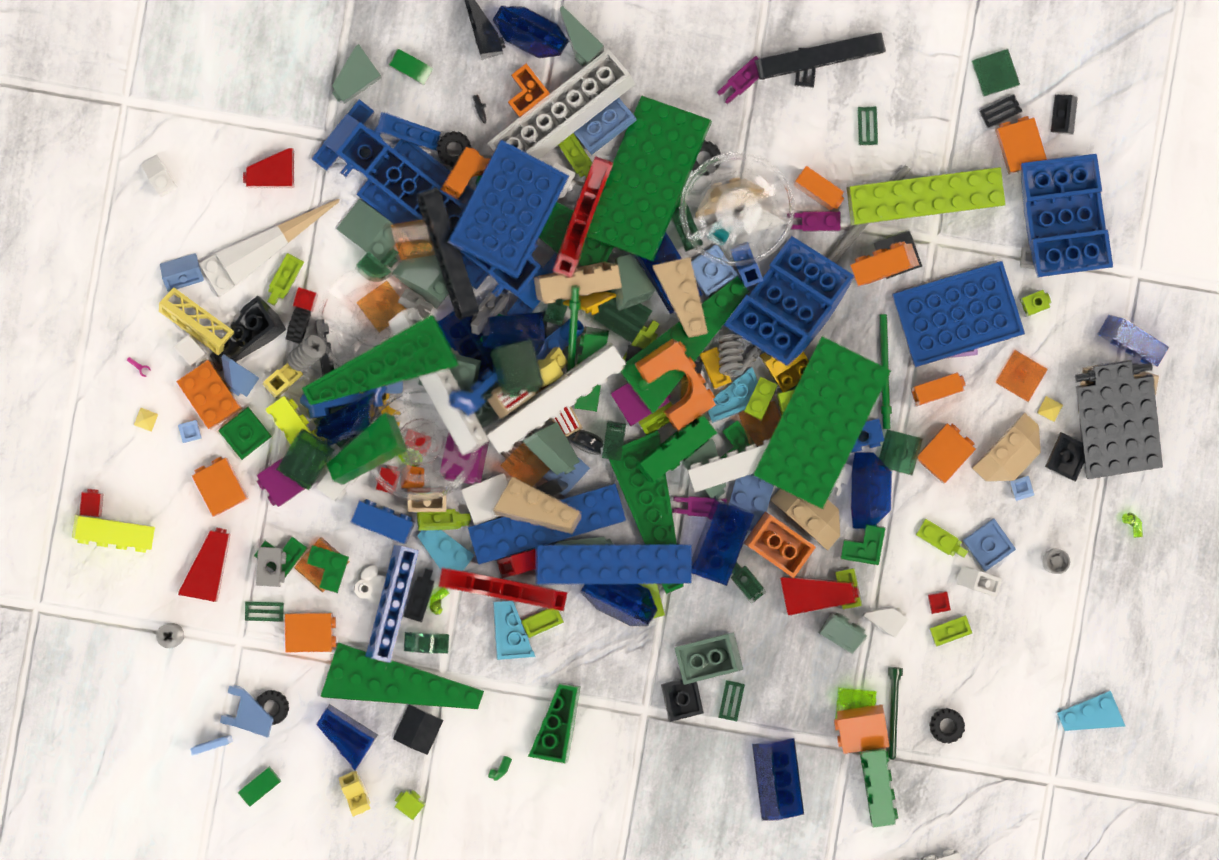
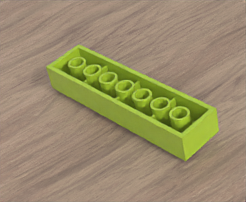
[846,167,1005,225]

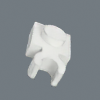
[835,464,854,496]

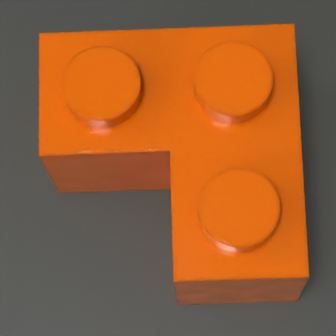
[508,63,550,118]

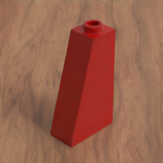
[178,527,231,602]
[780,576,860,616]

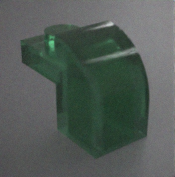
[672,204,703,252]
[355,248,399,282]
[543,298,568,326]
[602,420,626,461]
[404,632,449,654]

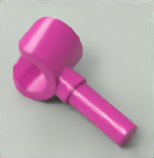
[126,357,151,377]

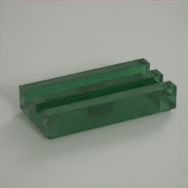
[857,106,878,146]
[245,601,284,622]
[718,680,745,722]

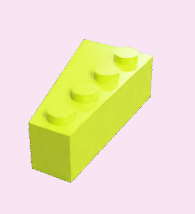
[265,396,331,473]
[72,515,155,553]

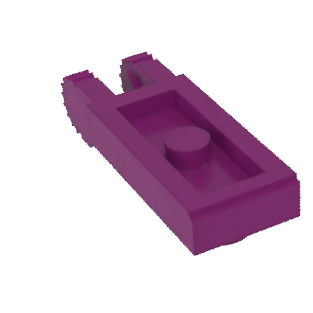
[717,56,759,105]
[787,212,841,232]
[672,496,727,519]

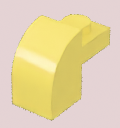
[523,347,567,387]
[263,363,303,399]
[339,770,371,817]

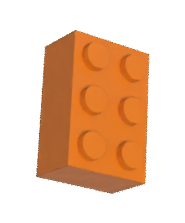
[850,241,919,286]
[176,360,243,430]
[743,511,816,578]

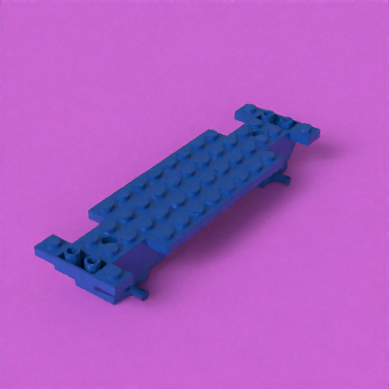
[312,99,557,325]

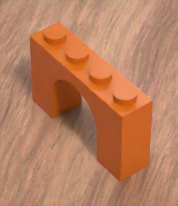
[441,147,491,199]
[634,339,716,430]

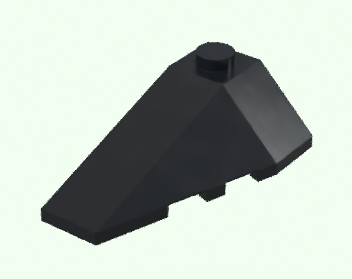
[464,0,506,60]
[210,295,286,371]

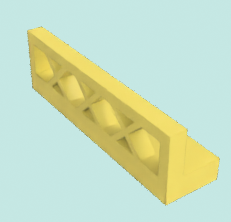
[159,287,234,355]

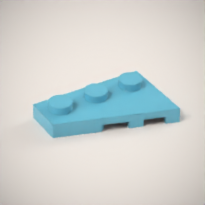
[708,367,758,423]
[418,530,475,571]
[493,601,536,660]
[1057,691,1125,731]

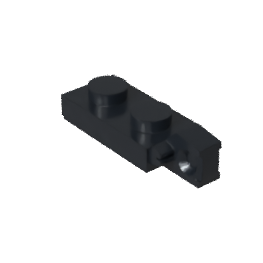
[404,568,435,623]

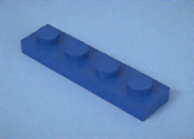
[377,112,441,151]

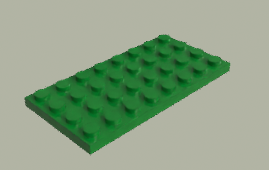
[586,95,712,261]
[753,336,891,509]

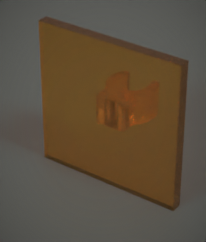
[356,281,407,333]
[995,350,1048,402]

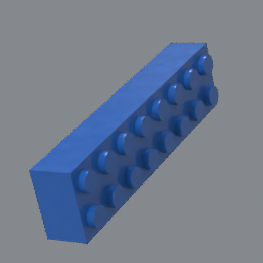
[468,484,626,565]
[535,545,692,584]

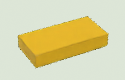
[700,347,732,389]

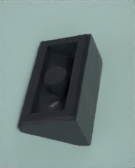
[1051,94,1078,135]
[535,479,569,497]

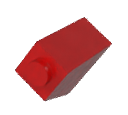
[243,148,294,188]
[497,544,552,579]

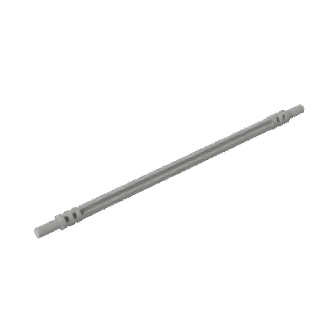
[738,165,911,376]

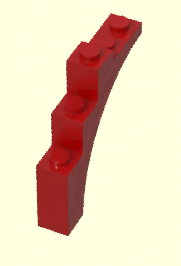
[553,156,613,278]
[438,568,568,611]

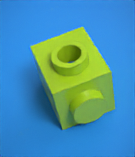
[1020,290,1051,317]
[395,790,426,820]

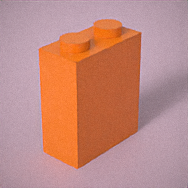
[995,116,1047,174]
[793,166,844,211]
[910,372,966,406]
[915,423,976,484]
[192,456,249,517]
[285,613,337,653]
[834,704,889,754]

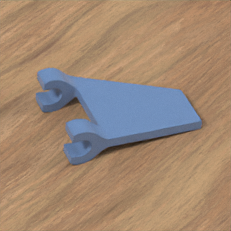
[220,685,273,738]

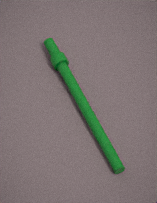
[567,285,581,372]
[880,314,892,429]

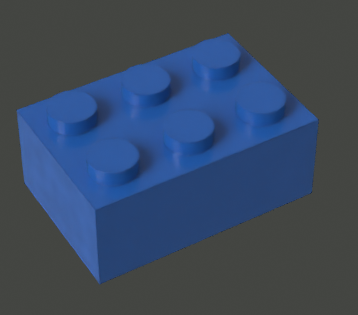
[350,499,415,544]

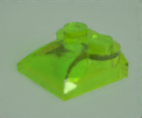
[834,687,877,725]

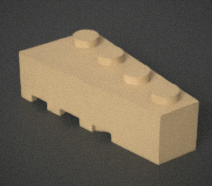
[652,257,708,338]
[533,261,622,304]
[494,477,581,534]

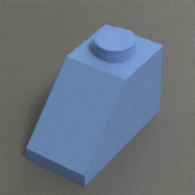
[222,354,259,397]

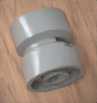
[1042,549,1071,574]

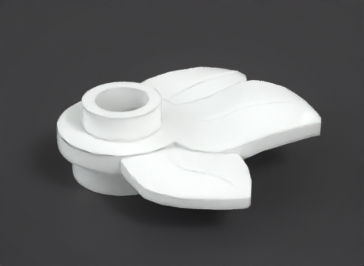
[354,565,386,604]

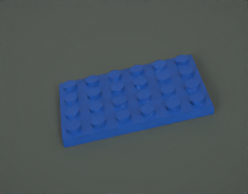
[448,140,569,278]
[892,261,1025,368]

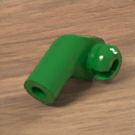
[488,756,512,781]

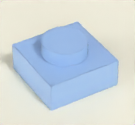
[178,420,202,443]
[1010,476,1034,501]

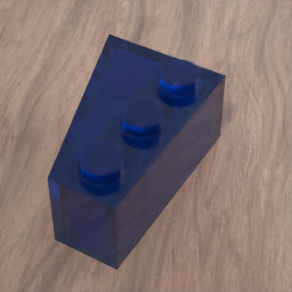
[482,312,545,356]
[1097,315,1169,367]
[316,704,378,771]

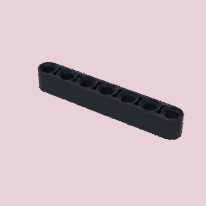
[755,33,886,80]
[417,187,479,320]

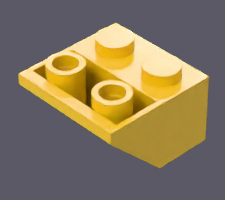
[760,351,809,392]

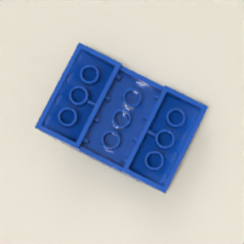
[1021,154,1113,278]
[724,236,854,366]

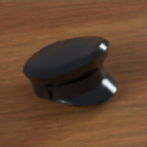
[570,430,604,455]

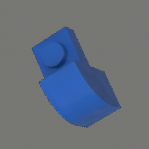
[729,242,763,288]

